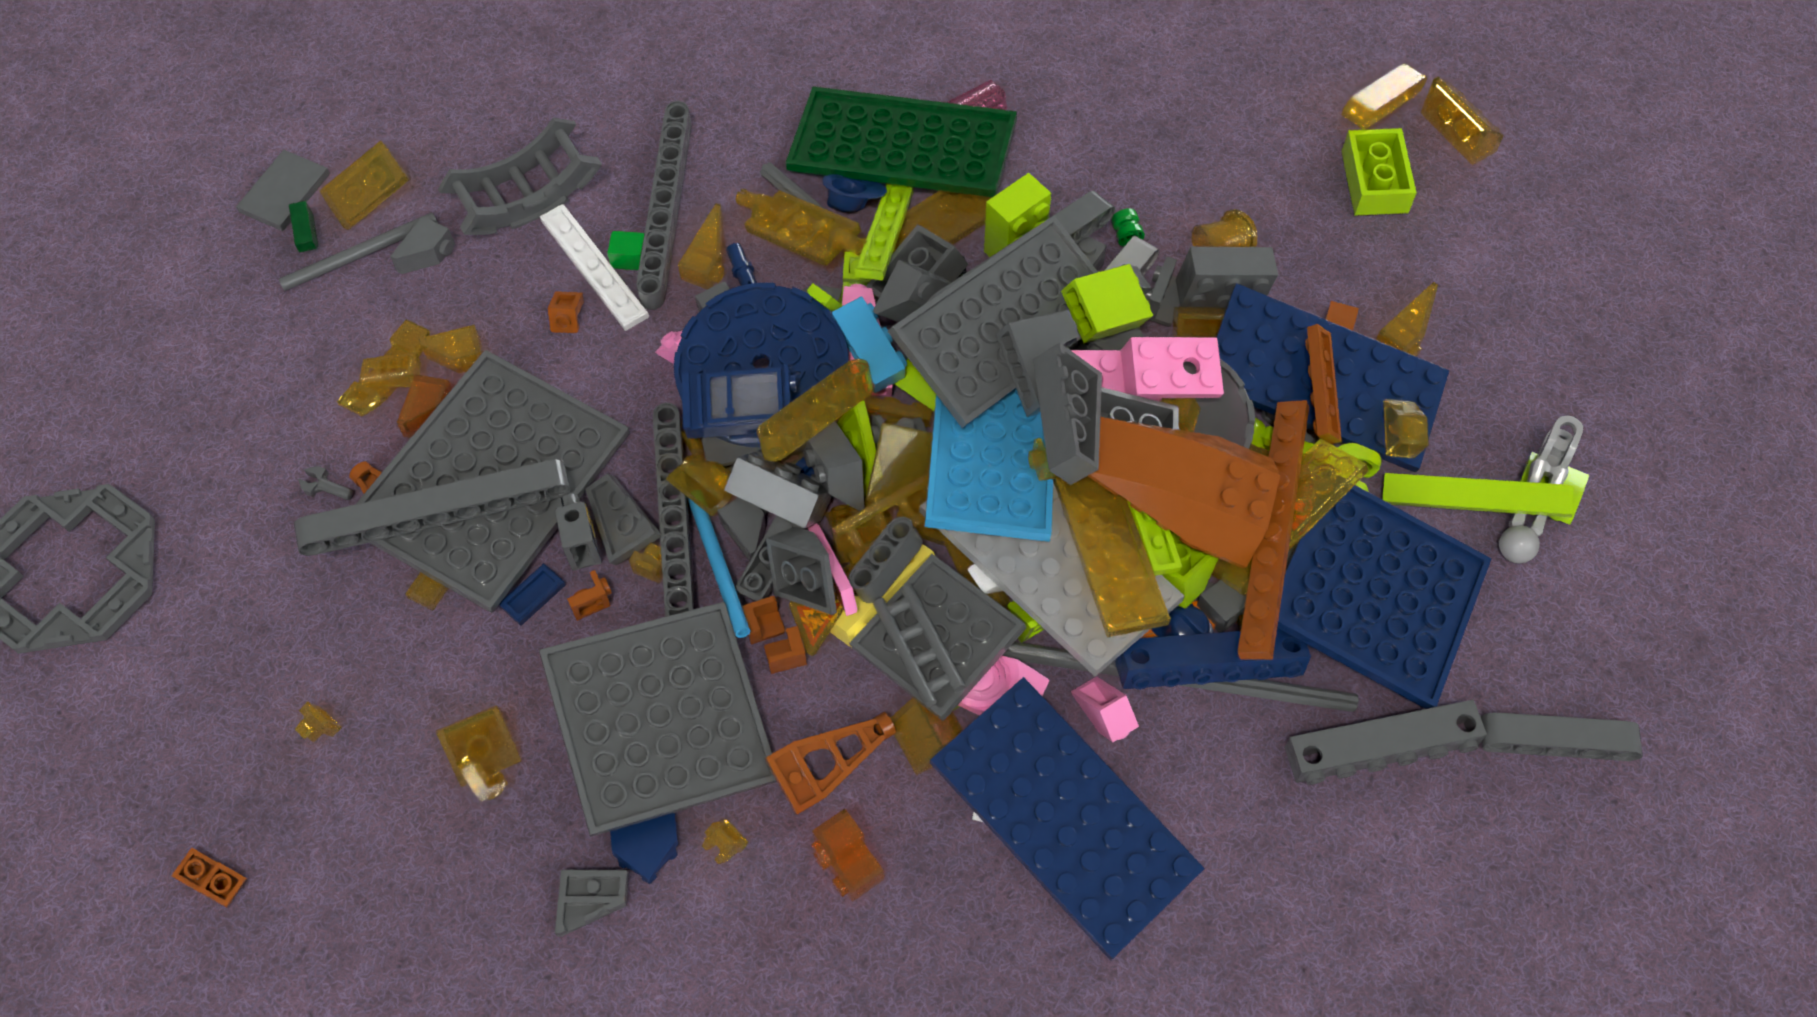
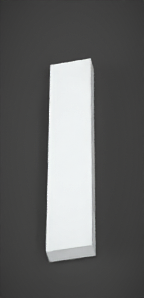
[540,204,649,331]

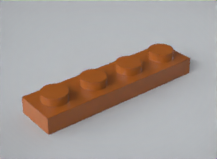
[1305,324,1342,444]

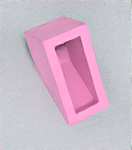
[1071,676,1139,742]

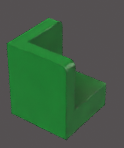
[607,231,645,271]

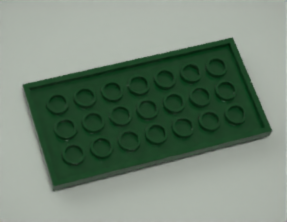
[785,86,1017,197]

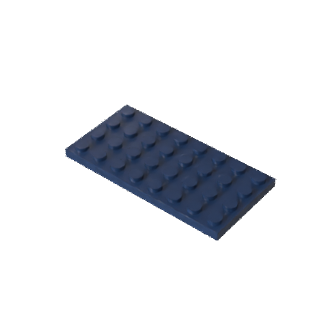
[1215,283,1450,472]
[929,677,1205,960]

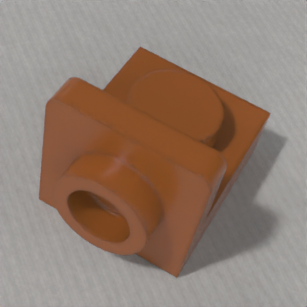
[547,291,584,333]
[567,570,612,621]

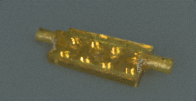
[736,188,867,266]

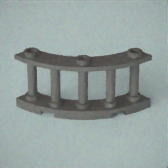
[438,117,602,235]

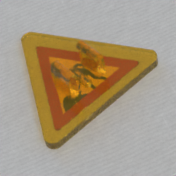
[789,596,844,656]

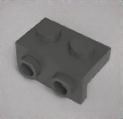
[1145,256,1180,327]

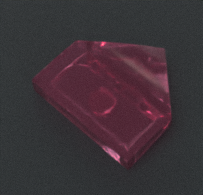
[948,80,1007,110]

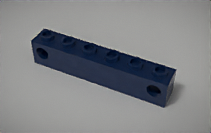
[1114,628,1311,689]

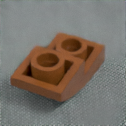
[171,847,247,908]

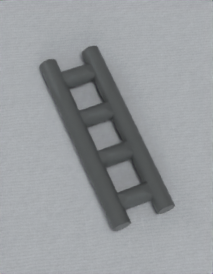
[873,584,966,708]

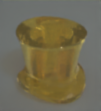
[1192,209,1257,247]

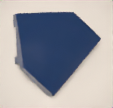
[610,812,679,884]

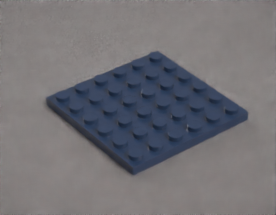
[1277,472,1492,709]

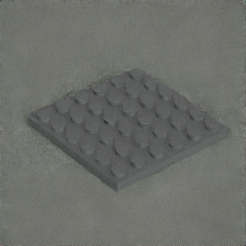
[539,602,777,837]

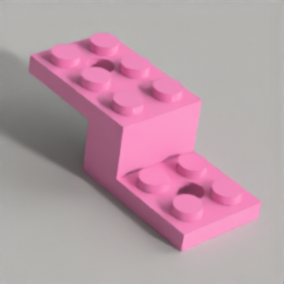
[1071,337,1224,401]

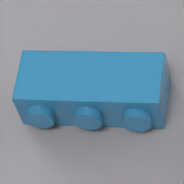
[832,296,907,393]

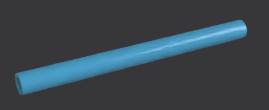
[687,491,750,638]

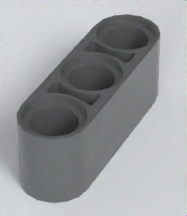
[848,516,922,603]

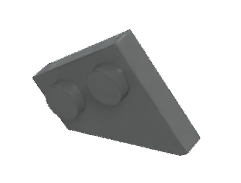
[555,870,629,937]

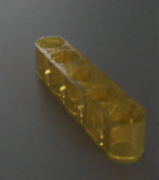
[1341,63,1428,130]
[756,359,874,461]

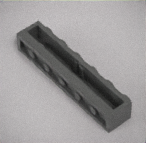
[1285,699,1487,785]

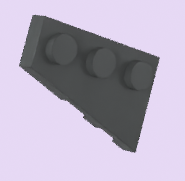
[585,473,662,566]

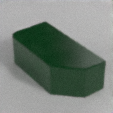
[289,200,319,253]

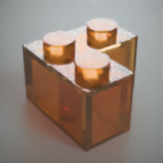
[811,808,885,902]

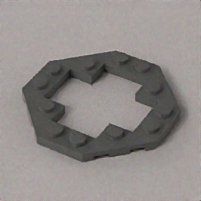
[0,484,155,654]

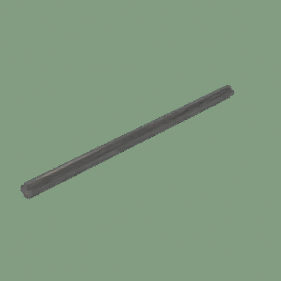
[1002,642,1359,712]

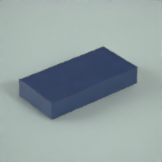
[499,563,566,626]

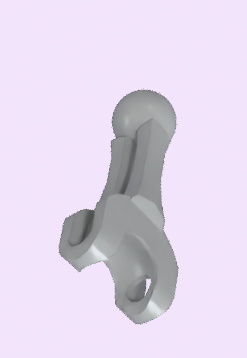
[1499,416,1583,564]

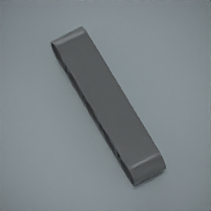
[1481,713,1643,761]

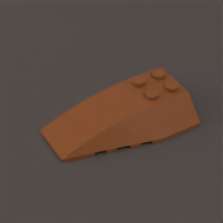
[1088,417,1281,569]

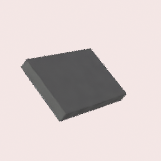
[236,150,330,231]

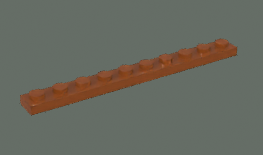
[1238,400,1309,659]

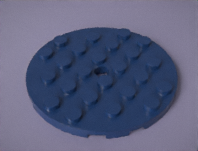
[674,283,849,448]

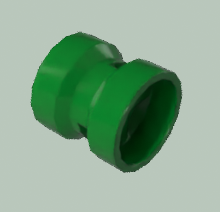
[1111,208,1145,247]

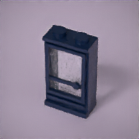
[681,364,799,439]

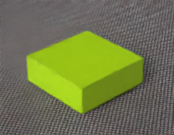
[807,283,843,312]

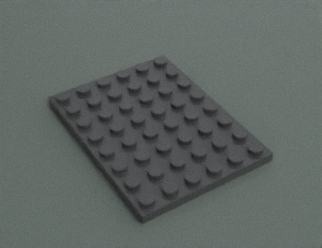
[355,350,630,613]

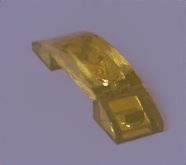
[337,319,430,417]

